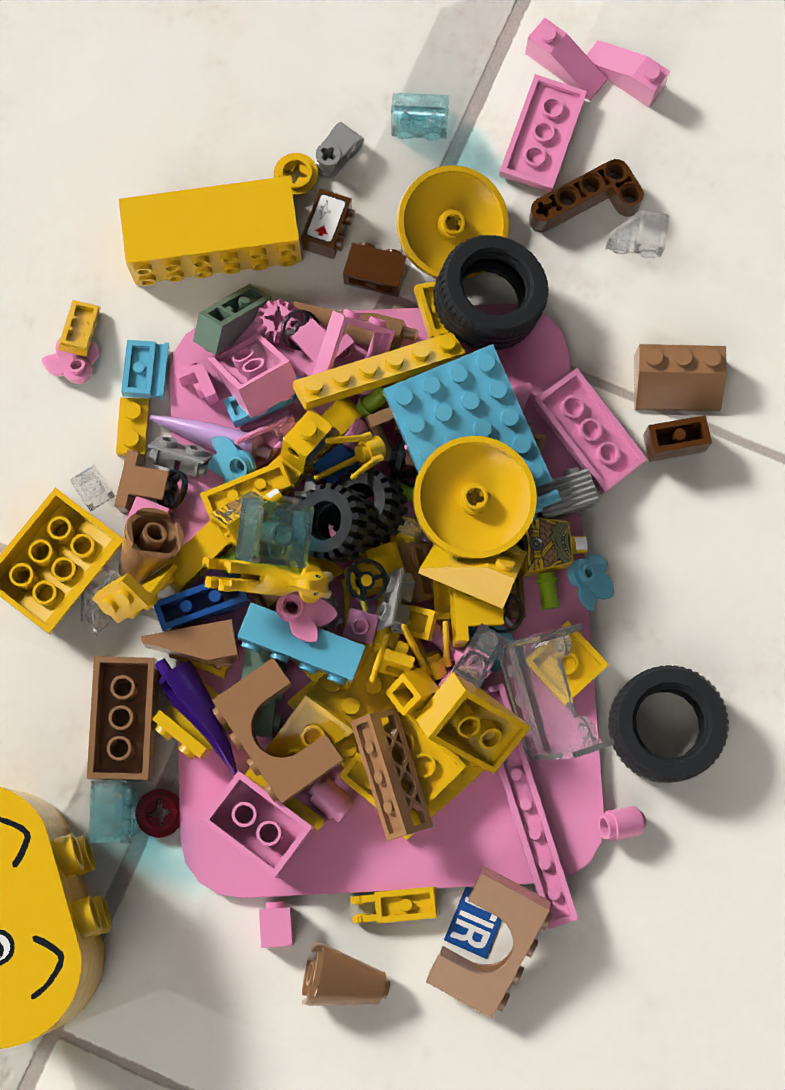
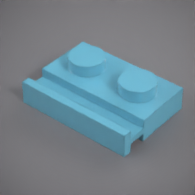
[121,340,170,400]

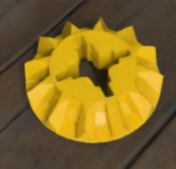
[274,153,318,196]

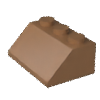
[634,344,727,411]

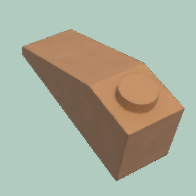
[141,619,240,668]

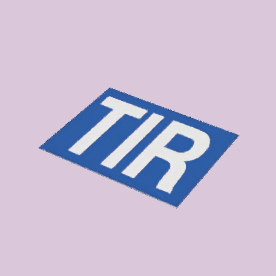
[444,887,501,959]

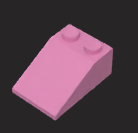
[208,331,297,418]

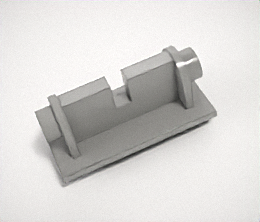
[148,436,213,478]
[377,567,415,633]

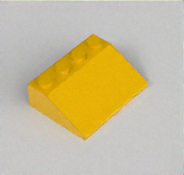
[0,488,123,635]

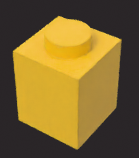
[385,667,439,716]

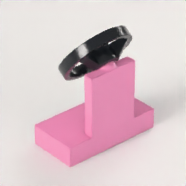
[281,309,355,377]

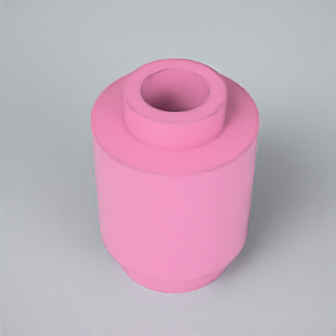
[308,778,354,822]
[598,806,646,841]

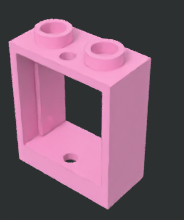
[312,309,395,396]

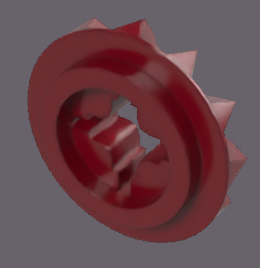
[135,789,180,838]

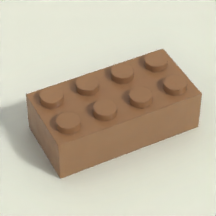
[87,656,159,782]

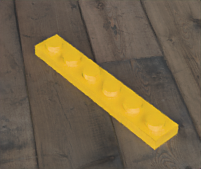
[293,332,466,410]

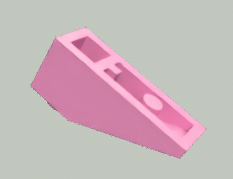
[525,18,607,101]
[587,40,670,107]

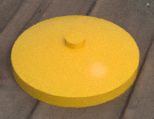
[396,165,509,280]
[413,436,537,559]

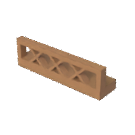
[351,708,433,841]

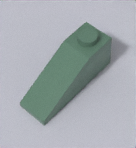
[193,284,272,355]

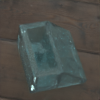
[391,93,449,141]
[89,779,137,844]

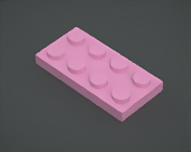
[499,74,587,192]
[531,368,648,495]

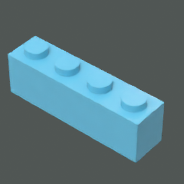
[237,603,365,685]

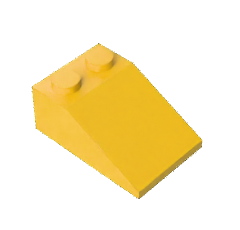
[418,544,527,609]
[415,671,531,774]

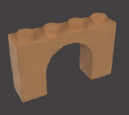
[212,658,345,804]
[426,866,553,1018]

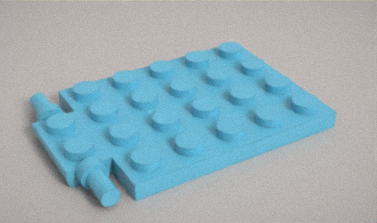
[383,344,561,522]

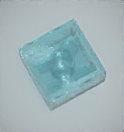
[235,498,314,568]

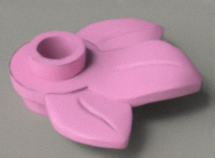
[42,337,99,384]
[276,592,337,642]

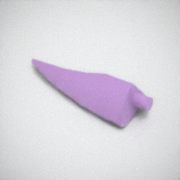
[150,415,274,463]

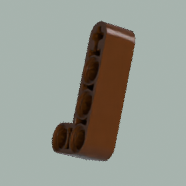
[529,159,644,232]

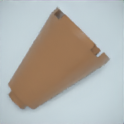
[118,508,184,583]
[302,942,390,1006]

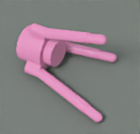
[234,410,296,471]

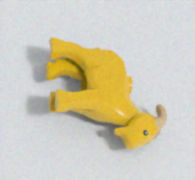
[202,557,333,603]

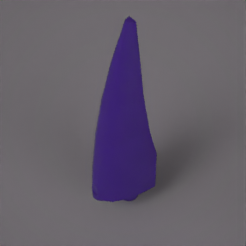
[155,658,238,775]

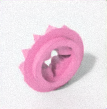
[255,298,301,344]

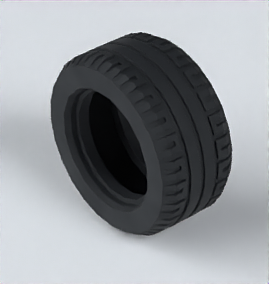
[433,235,549,351]
[608,665,729,783]

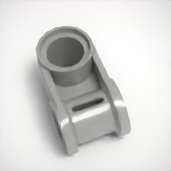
[316,122,364,178]

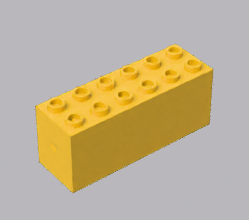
[118,176,302,286]

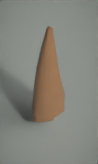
[293,301,418,351]

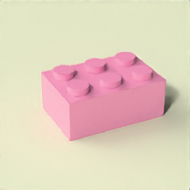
[201,771,314,878]

